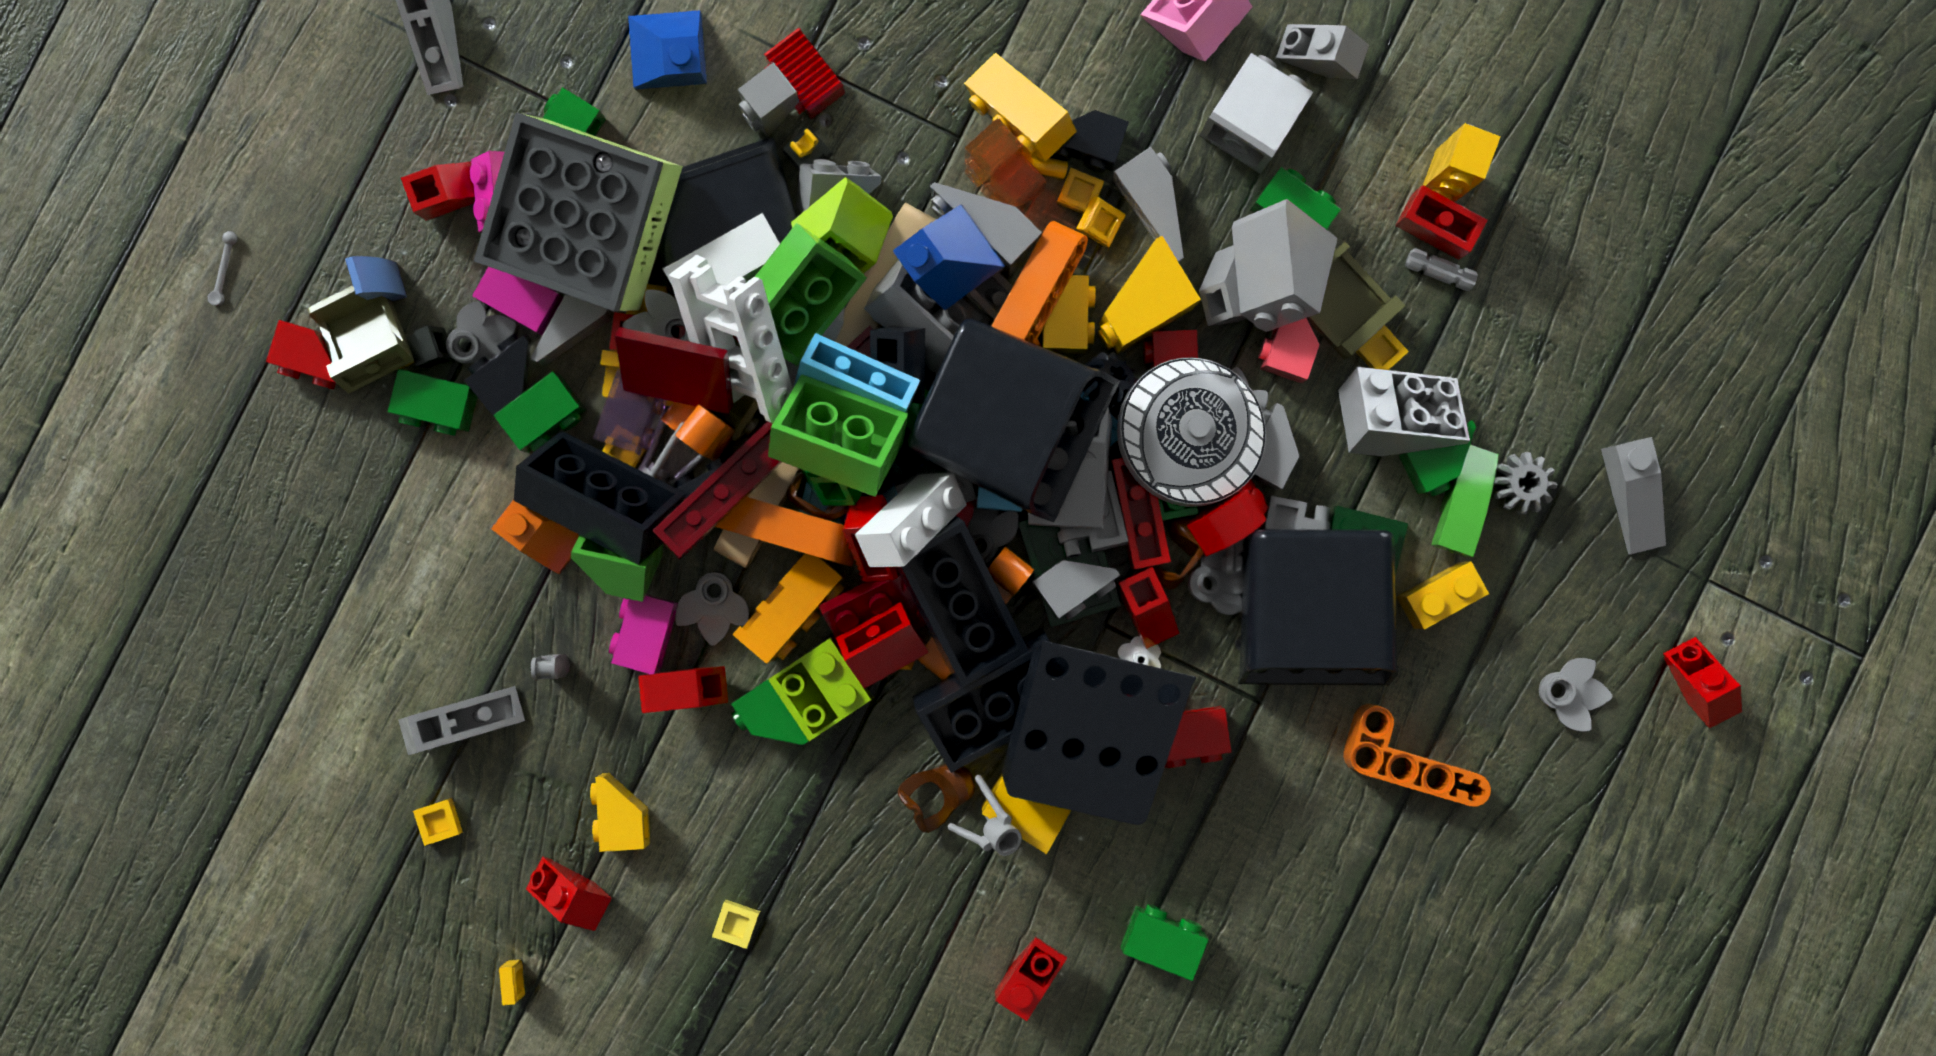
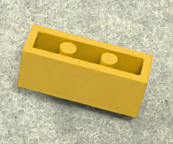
[964,53,1077,162]
[1423,123,1501,202]

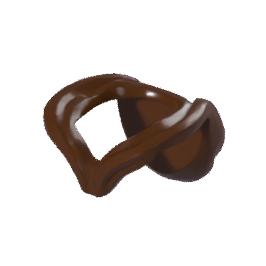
[786,472,849,520]
[1154,516,1204,590]
[897,764,975,833]

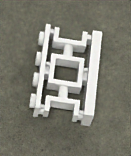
[669,255,793,423]

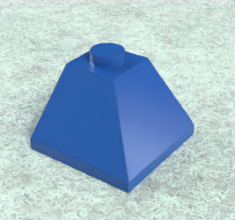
[628,10,707,90]
[893,204,1005,310]

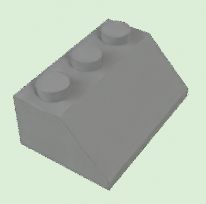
[864,259,991,375]

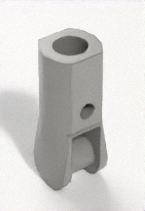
[531,654,570,680]

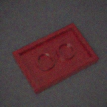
[615,327,733,414]

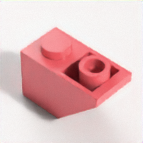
[1258,318,1320,383]

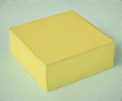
[712,900,760,949]

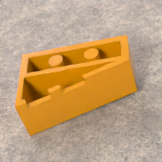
[732,553,845,664]

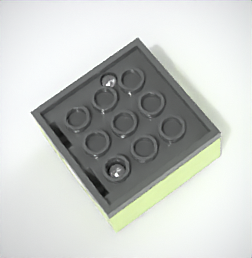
[474,113,683,311]

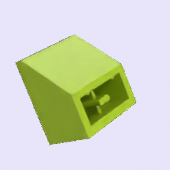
[791,177,893,274]
[768,637,873,741]

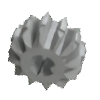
[1494,452,1558,515]

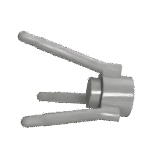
[638,420,706,487]
[948,775,1022,856]

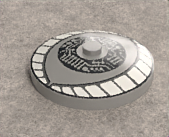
[1117,358,1266,507]

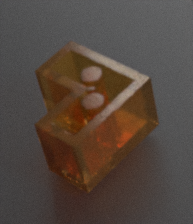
[964,118,1047,211]

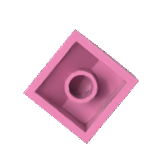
[1141,0,1252,61]

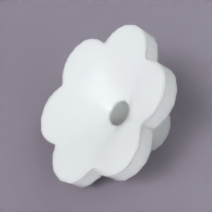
[1118,636,1161,668]

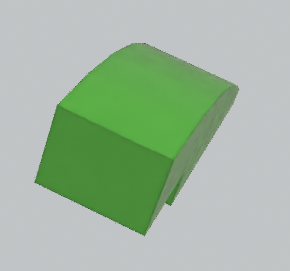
[1431,445,1499,557]

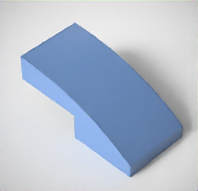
[345,256,407,301]

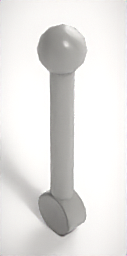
[208,231,238,306]

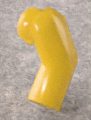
[1020,148,1068,179]

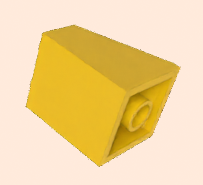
[1098,236,1201,355]
[981,773,1071,854]

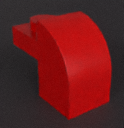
[1187,479,1269,556]

